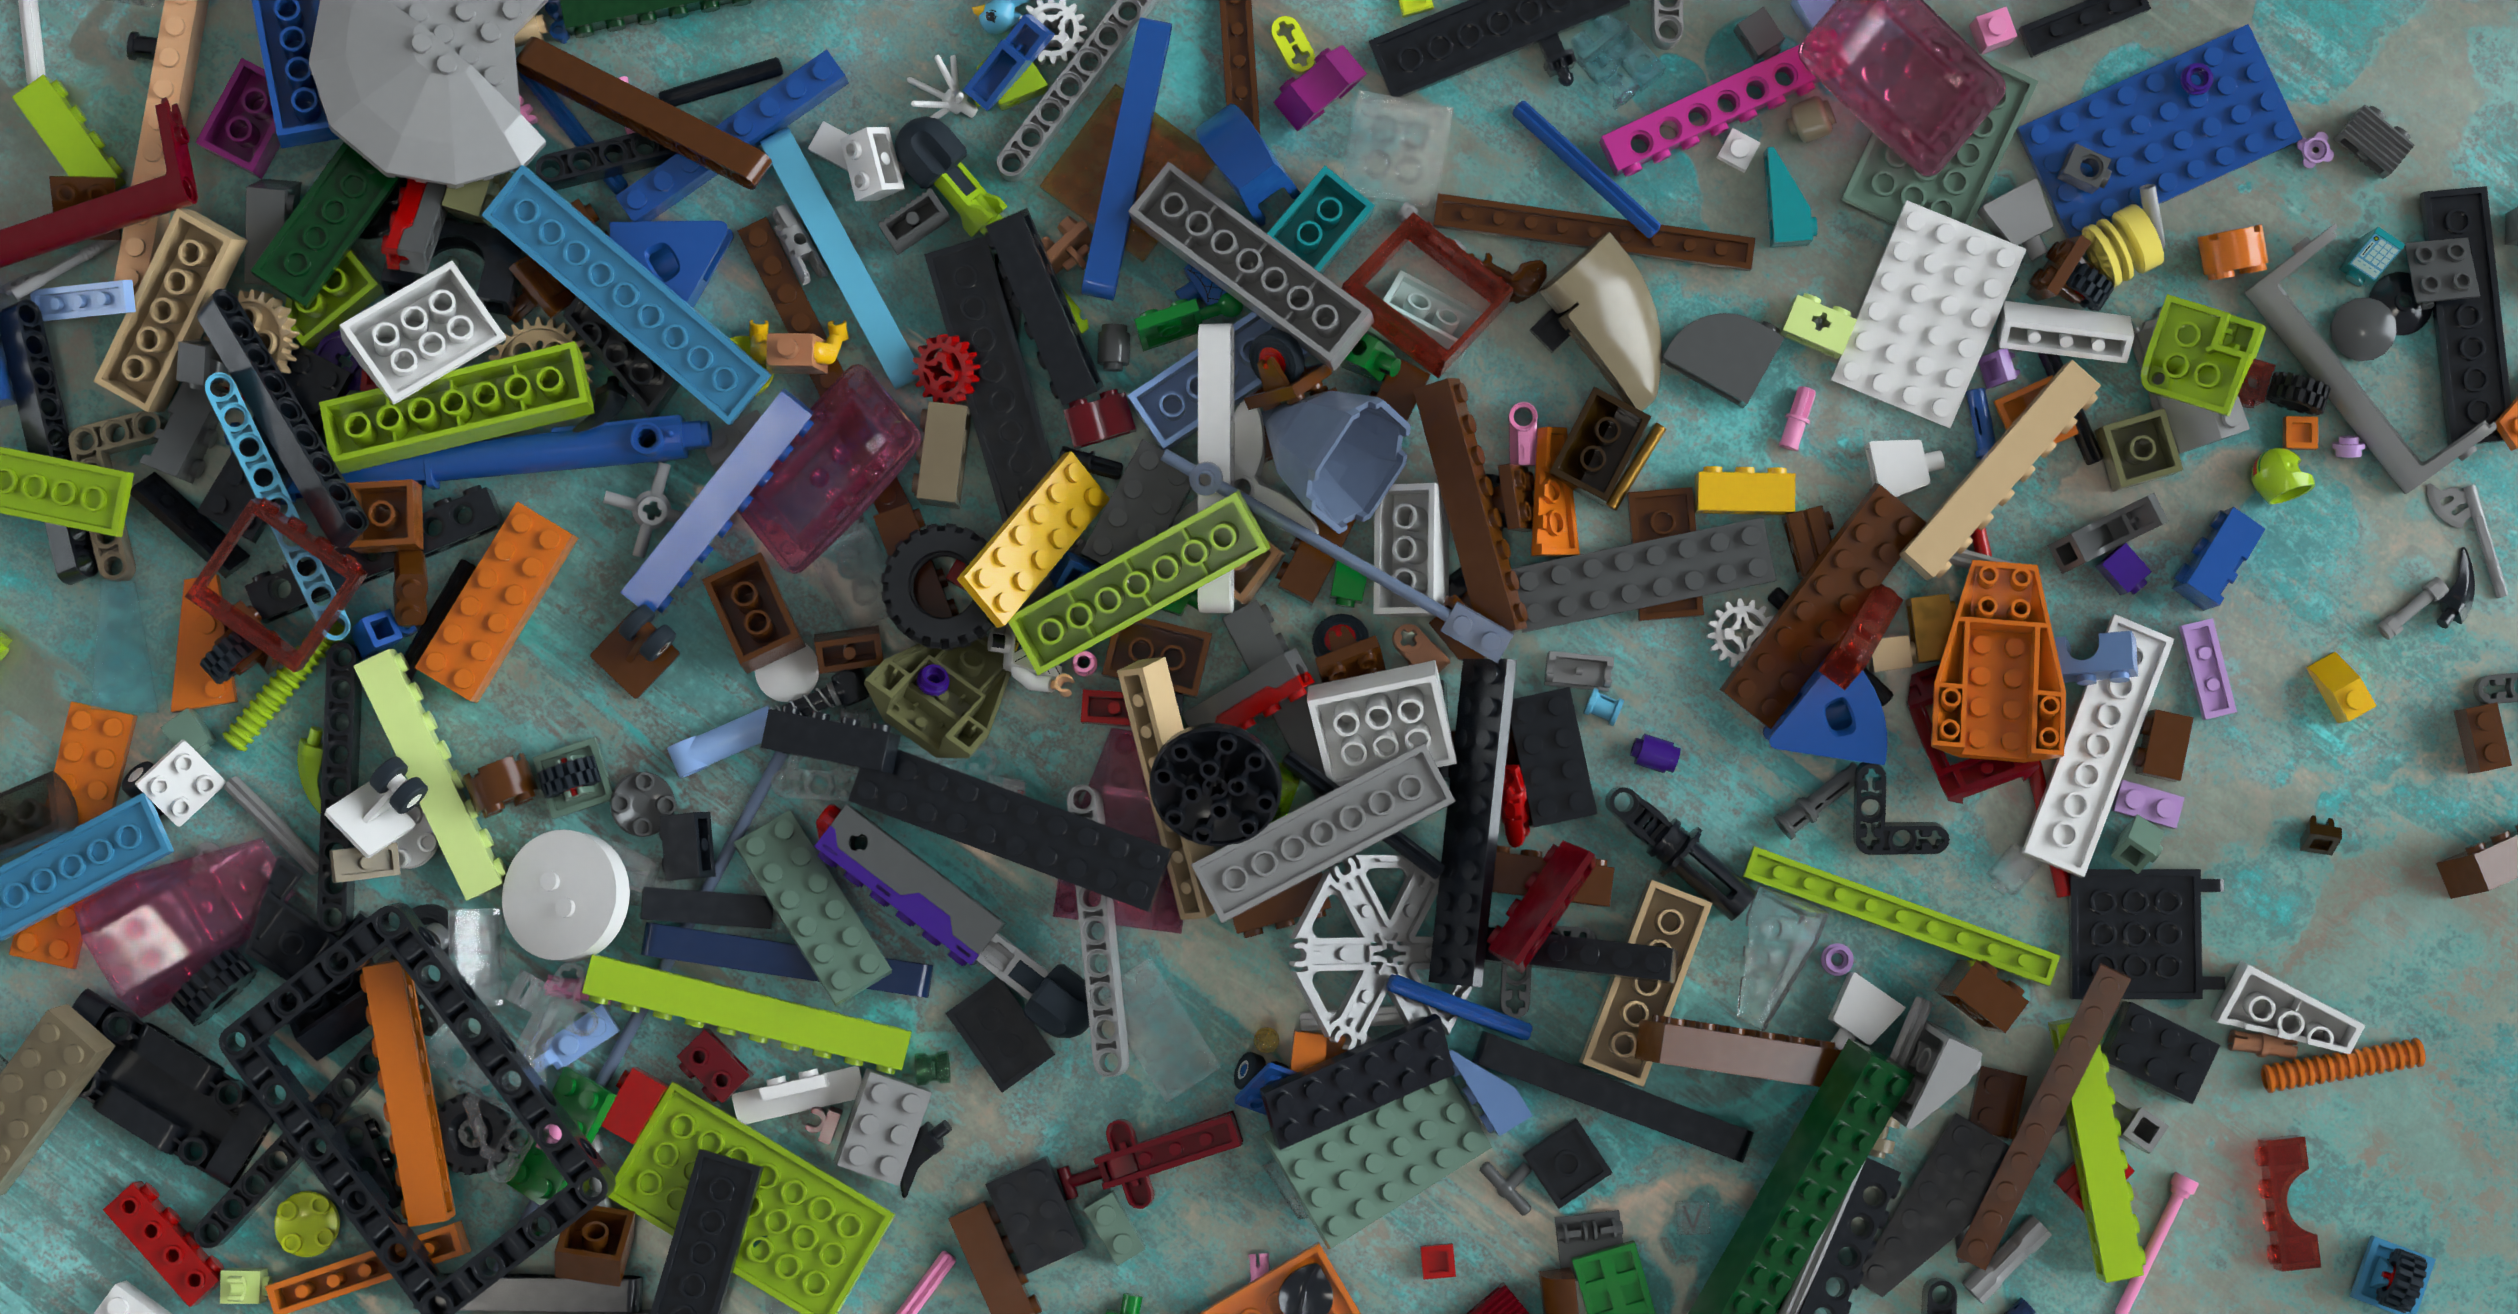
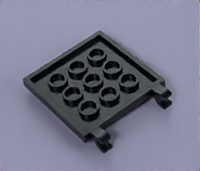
[2068,869,2226,999]

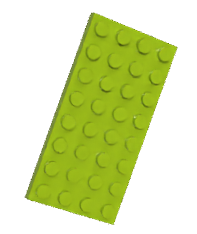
[608,1081,896,1314]

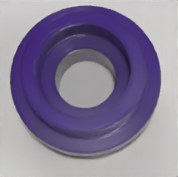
[2180,63,2213,95]
[917,664,950,696]

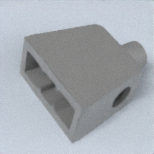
[1977,178,2053,261]

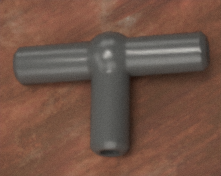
[1480,1162,1532,1216]

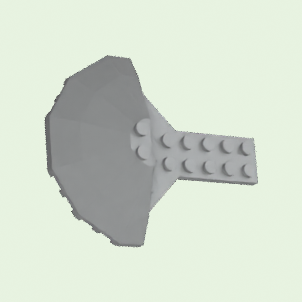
[309,0,549,189]

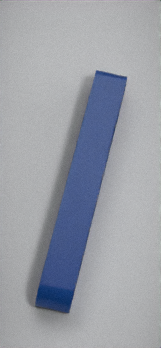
[1081,17,1172,301]

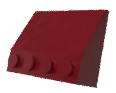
[1487,840,1596,974]

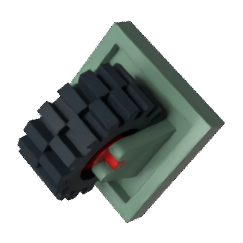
[533,737,613,819]

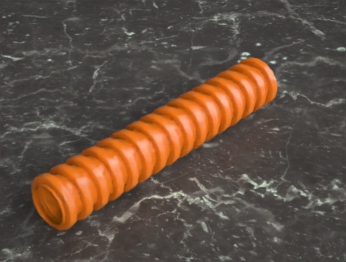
[2261,1038,2426,1093]

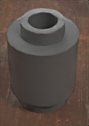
[1097,323,1130,372]

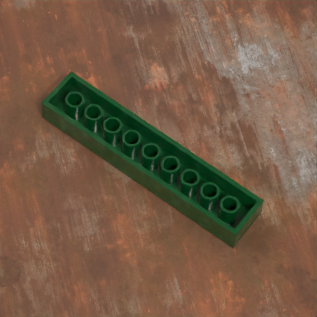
[1688,1039,1915,1314]

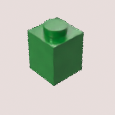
[1330,561,1370,608]

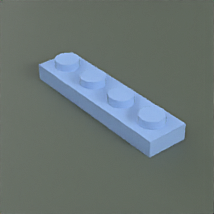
[30,280,136,322]

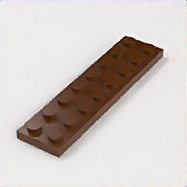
[1719,483,1927,729]

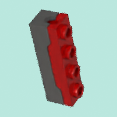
[381,178,448,275]
[1182,648,1315,730]

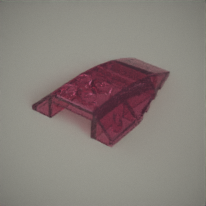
[74,837,296,1018]

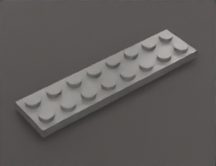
[1191,743,1455,924]

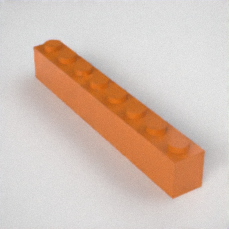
[360,960,456,1227]

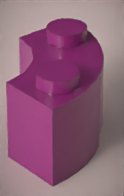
[1273,45,1367,132]

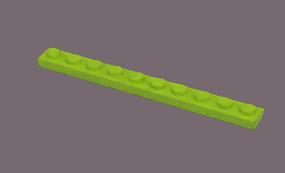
[1742,846,2060,986]

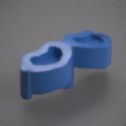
[545,0,570,44]

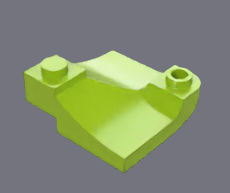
[2141,294,2266,417]

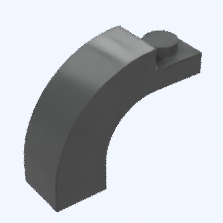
[2047,493,2169,574]

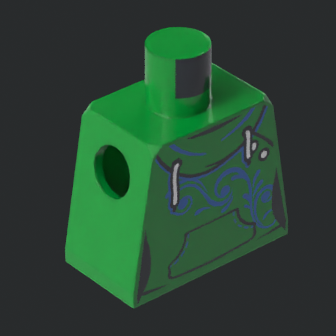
[1340,333,1401,382]

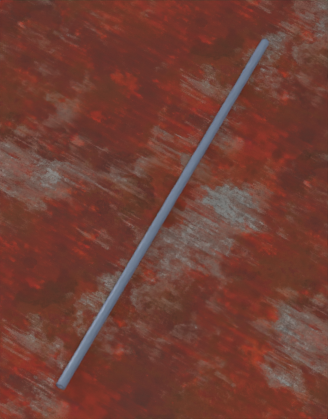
[492,751,788,1271]

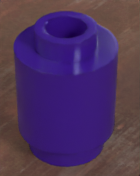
[1630,733,1681,773]

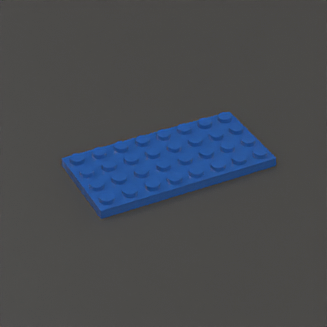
[2016,24,2303,239]

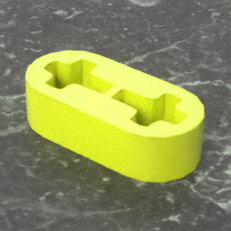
[1271,16,1315,75]

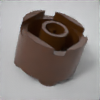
[462,753,538,819]

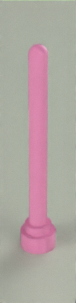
[2115,1172,2199,1314]

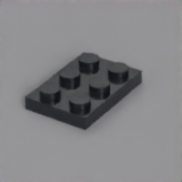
[945,977,1055,1093]

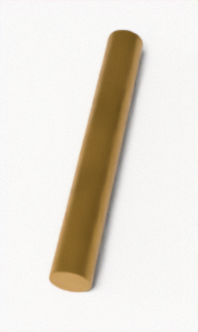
[1605,423,1667,511]

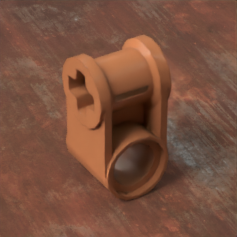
[1392,624,1451,673]

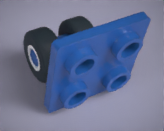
[1234,1052,1297,1115]

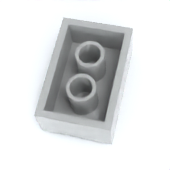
[833,1068,932,1186]

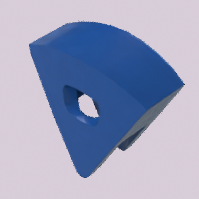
[1196,103,1301,227]
[609,220,734,308]
[1763,643,1887,765]

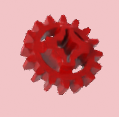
[912,334,980,404]

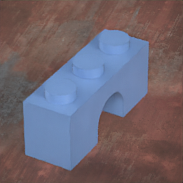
[2054,631,2138,686]

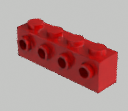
[103,1181,224,1308]

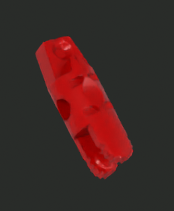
[1500,765,1530,849]

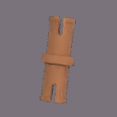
[2228,1030,2298,1059]

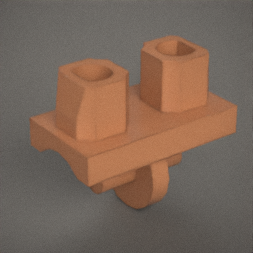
[1041,216,1093,274]

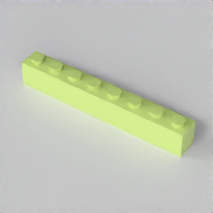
[353,649,507,901]

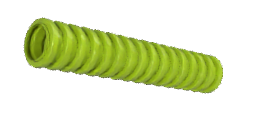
[222,617,345,752]

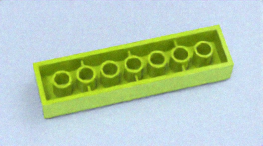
[319,341,595,474]
[1008,490,1271,675]

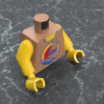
[749,320,849,374]

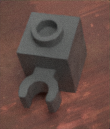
[176,339,229,390]

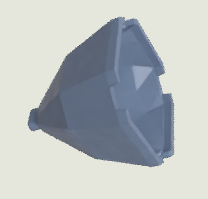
[1261,391,1411,534]

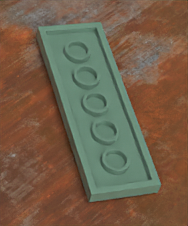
[734,810,892,1006]

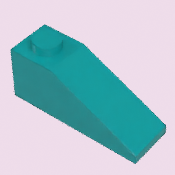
[1763,147,1818,248]

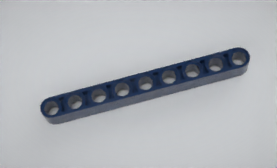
[641,922,933,998]

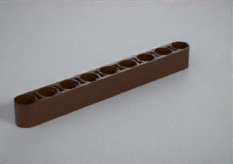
[516,37,772,190]

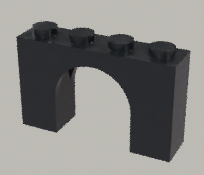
[380,217,527,316]

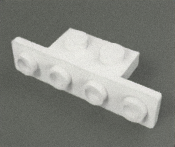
[732,1066,862,1124]

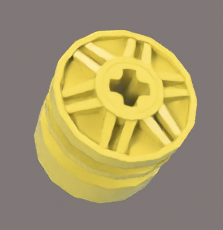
[2082,204,2164,288]

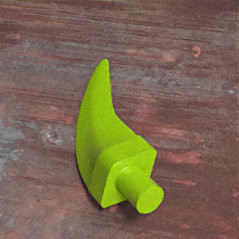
[297,726,323,814]

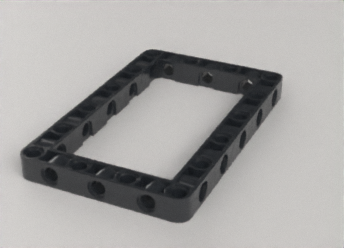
[219,902,616,1314]

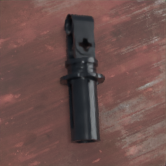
[1605,787,1756,921]

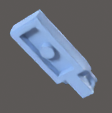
[531,1004,621,1073]

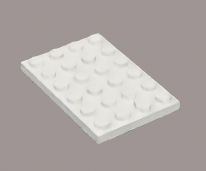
[1830,200,2027,428]

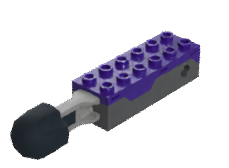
[814,804,1090,1038]

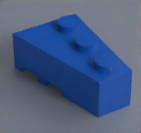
[2172,507,2265,611]

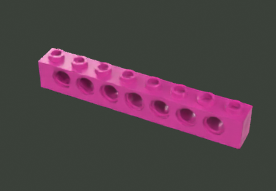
[1599,29,1850,177]

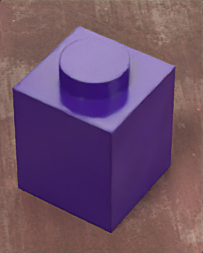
[2095,543,2152,596]

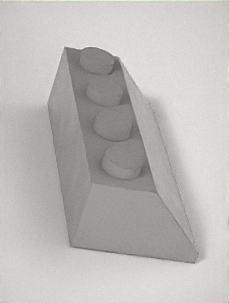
[2135,325,2250,454]

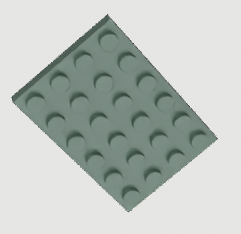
[1840,27,2039,226]
[1261,1077,1492,1249]

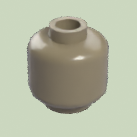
[1786,96,1837,143]

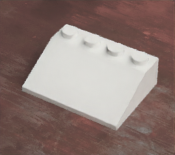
[339,261,506,405]
[1307,660,1457,787]

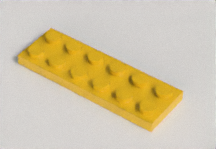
[957,451,1110,628]

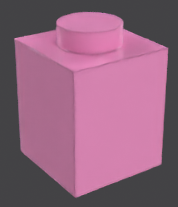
[1969,6,2017,54]

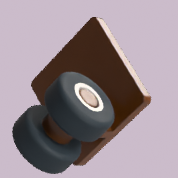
[590,604,680,699]

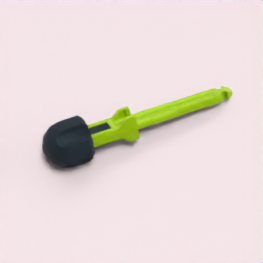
[895,116,1089,334]

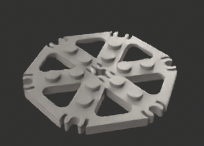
[1289,855,1473,1051]

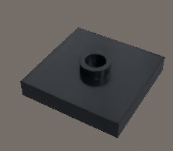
[1522,1118,1613,1209]

